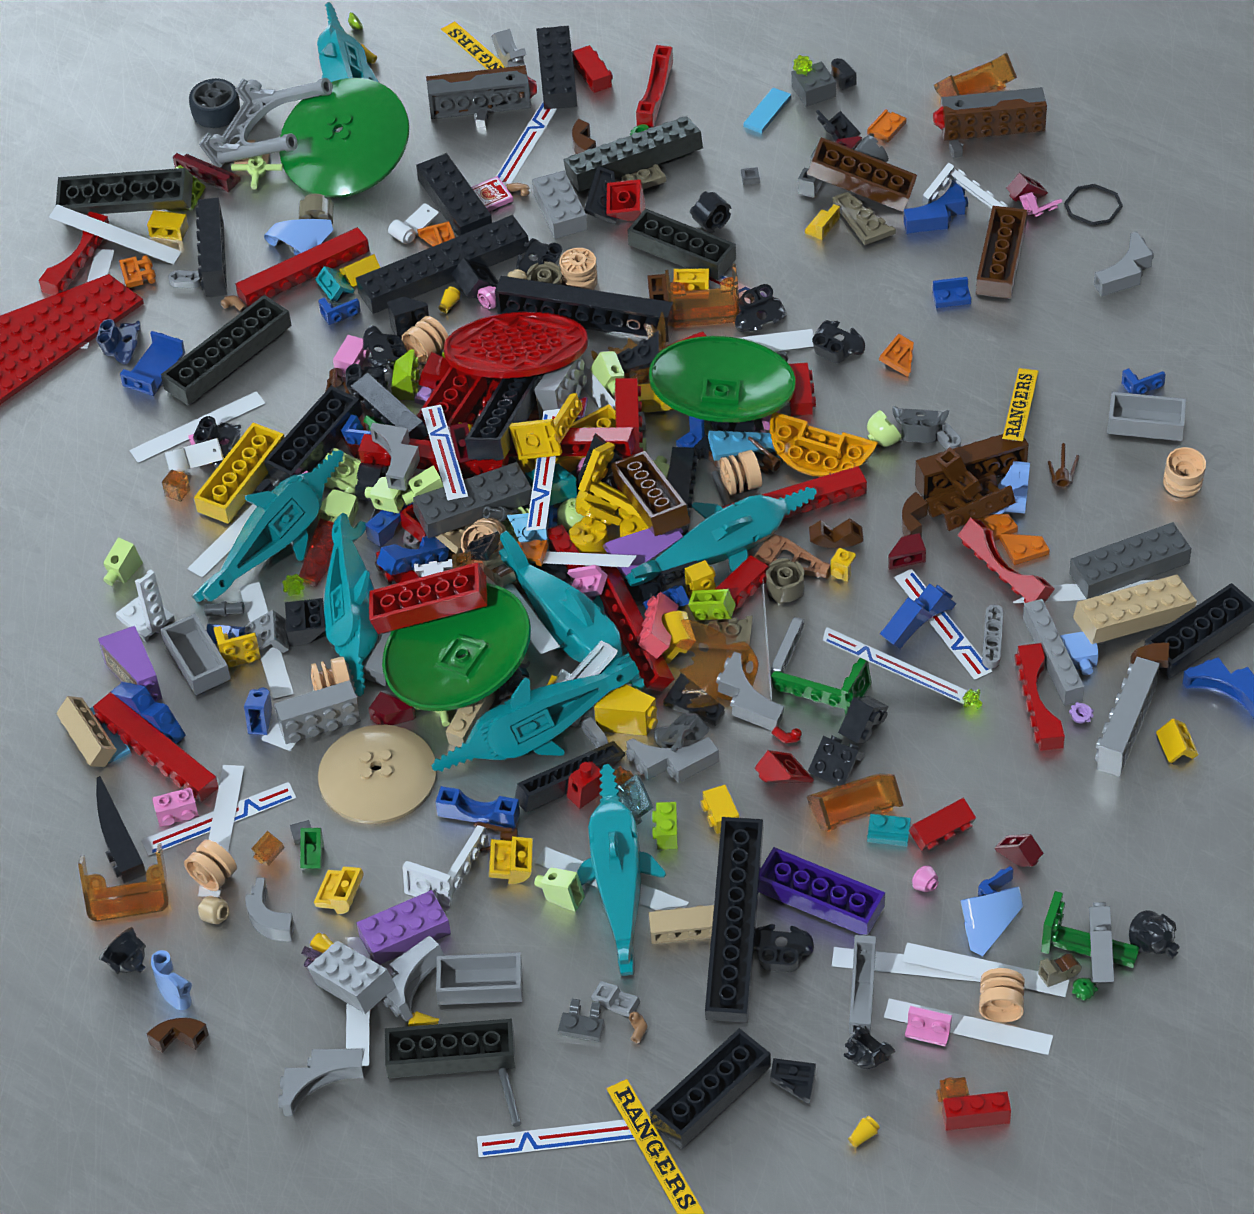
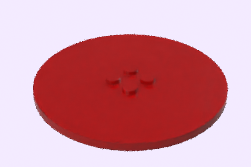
[444,312,588,378]

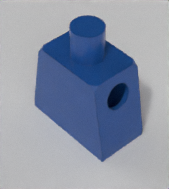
[244,687,272,735]

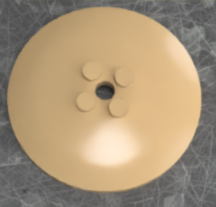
[318,725,437,824]

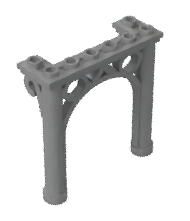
[199,78,332,168]

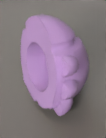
[1069,702,1094,724]

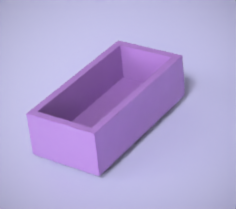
[356,890,451,965]

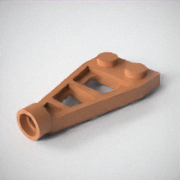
[754,534,831,579]

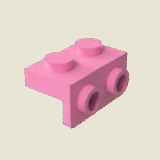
[152,788,199,827]

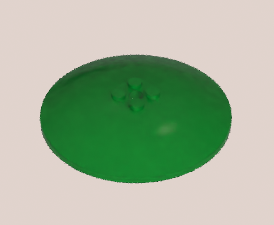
[279,78,409,198]
[649,336,795,422]
[382,583,531,711]

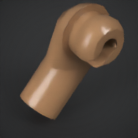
[506,183,530,196]
[221,295,247,312]
[629,1012,648,1043]

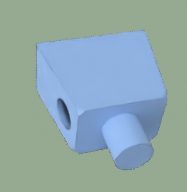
[1060,632,1098,675]

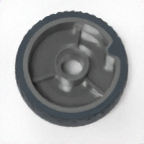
[189,78,240,128]

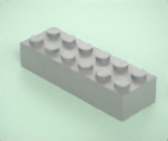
[1095,657,1160,777]

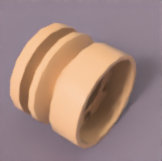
[559,248,598,290]
[402,316,449,364]
[1163,447,1206,498]
[719,450,762,495]
[461,518,506,563]
[311,656,350,691]
[979,968,1025,1023]

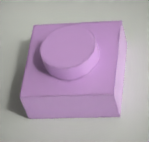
[414,386,434,405]

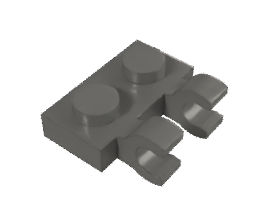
[558,998,604,1042]

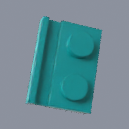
[867,814,911,846]

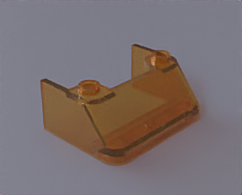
[933,53,1017,97]
[665,264,739,327]
[807,773,904,831]
[78,843,169,921]

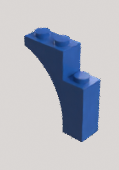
[903,180,968,234]
[880,583,957,649]
[1183,657,1254,719]
[109,682,186,744]

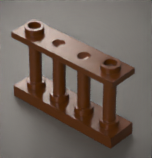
[925,471,1016,531]

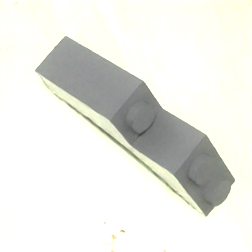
[1094,232,1154,297]
[370,423,420,491]
[716,651,784,731]
[625,737,719,783]
[1089,902,1114,983]
[849,934,876,1034]
[381,936,445,1022]
[278,1049,365,1116]

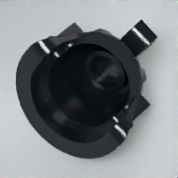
[497,661,531,701]
[1129,910,1180,959]
[99,927,146,974]
[844,1026,896,1069]

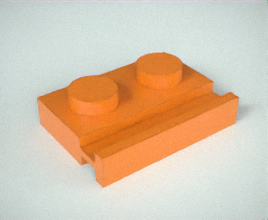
[867,109,906,142]

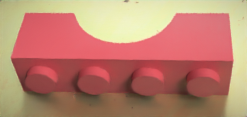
[639,592,678,658]

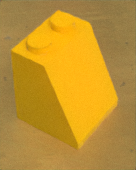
[594,684,658,736]

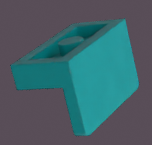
[315,266,355,302]

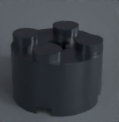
[690,191,731,233]
[355,463,387,501]

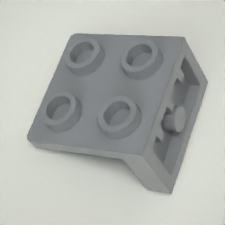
[244,610,289,653]

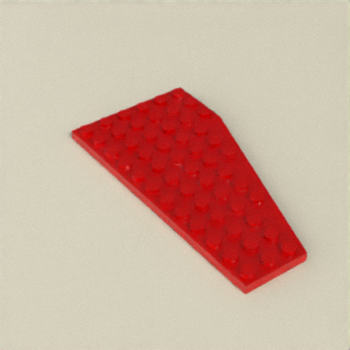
[0,274,144,405]

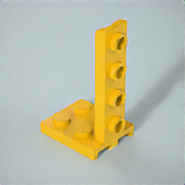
[509,393,582,460]
[578,442,645,523]

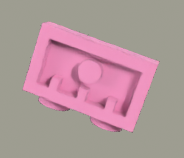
[567,565,608,597]
[905,1006,952,1046]

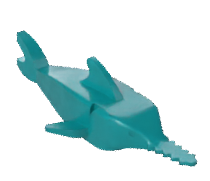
[317,2,379,130]
[192,450,344,602]
[625,487,817,586]
[324,513,378,697]
[499,531,644,689]
[431,653,639,772]
[577,764,666,976]

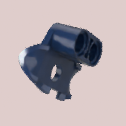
[96,319,141,365]

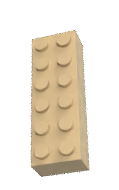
[1073,574,1197,644]

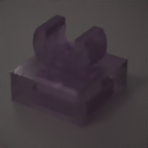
[301,946,323,969]

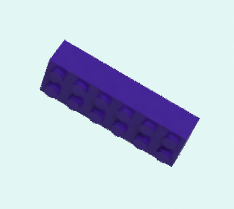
[759,847,885,935]

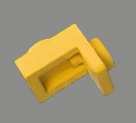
[831,548,856,582]

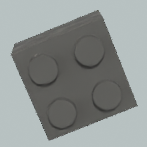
[791,61,836,107]

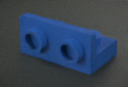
[932,277,971,308]

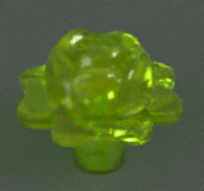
[793,55,812,75]
[282,574,304,596]
[962,689,983,709]

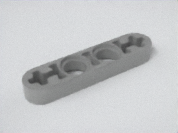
[982,604,1003,669]
[770,617,805,676]

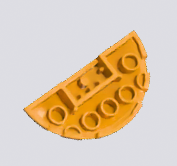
[770,412,878,477]

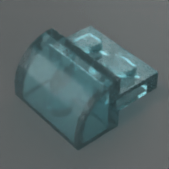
[616,775,654,825]

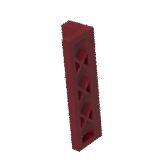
[173,153,241,193]

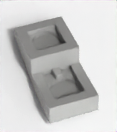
[591,981,640,1017]

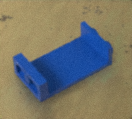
[120,331,185,396]

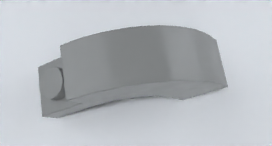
[491,29,526,67]
[245,878,294,942]

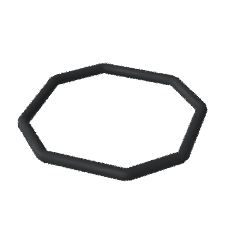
[1064,184,1123,225]

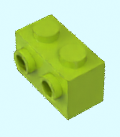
[688,589,736,620]
[652,802,678,850]

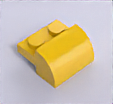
[673,268,709,300]
[575,490,622,526]
[662,611,696,664]
[489,836,533,884]
[314,866,364,914]

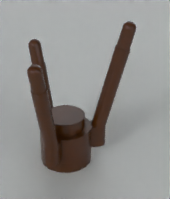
[325,368,351,395]
[748,436,782,473]
[1048,443,1079,488]
[474,822,518,852]

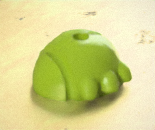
[348,12,363,30]

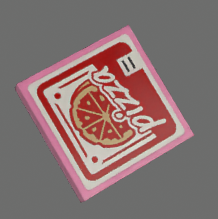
[472,176,513,211]

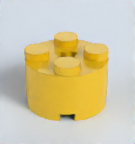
[569,517,609,554]

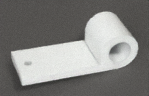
[388,203,440,244]
[164,438,224,477]

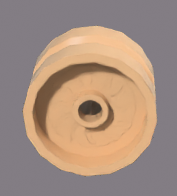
[184,840,237,891]

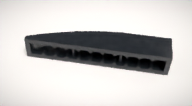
[515,741,625,812]
[96,776,146,884]

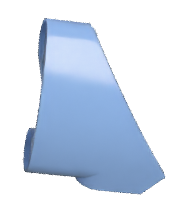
[264,219,333,256]
[990,461,1030,514]
[960,887,1023,956]
[151,950,192,1010]

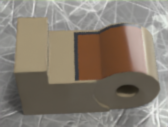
[483,552,516,588]
[1038,953,1082,987]

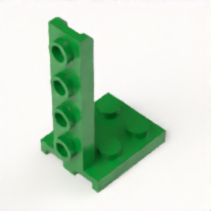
[771,658,872,715]
[1041,891,1139,968]

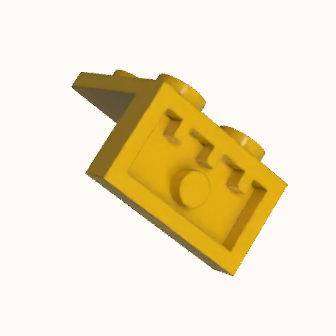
[214,626,261,668]

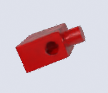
[418,352,451,389]
[567,762,602,809]

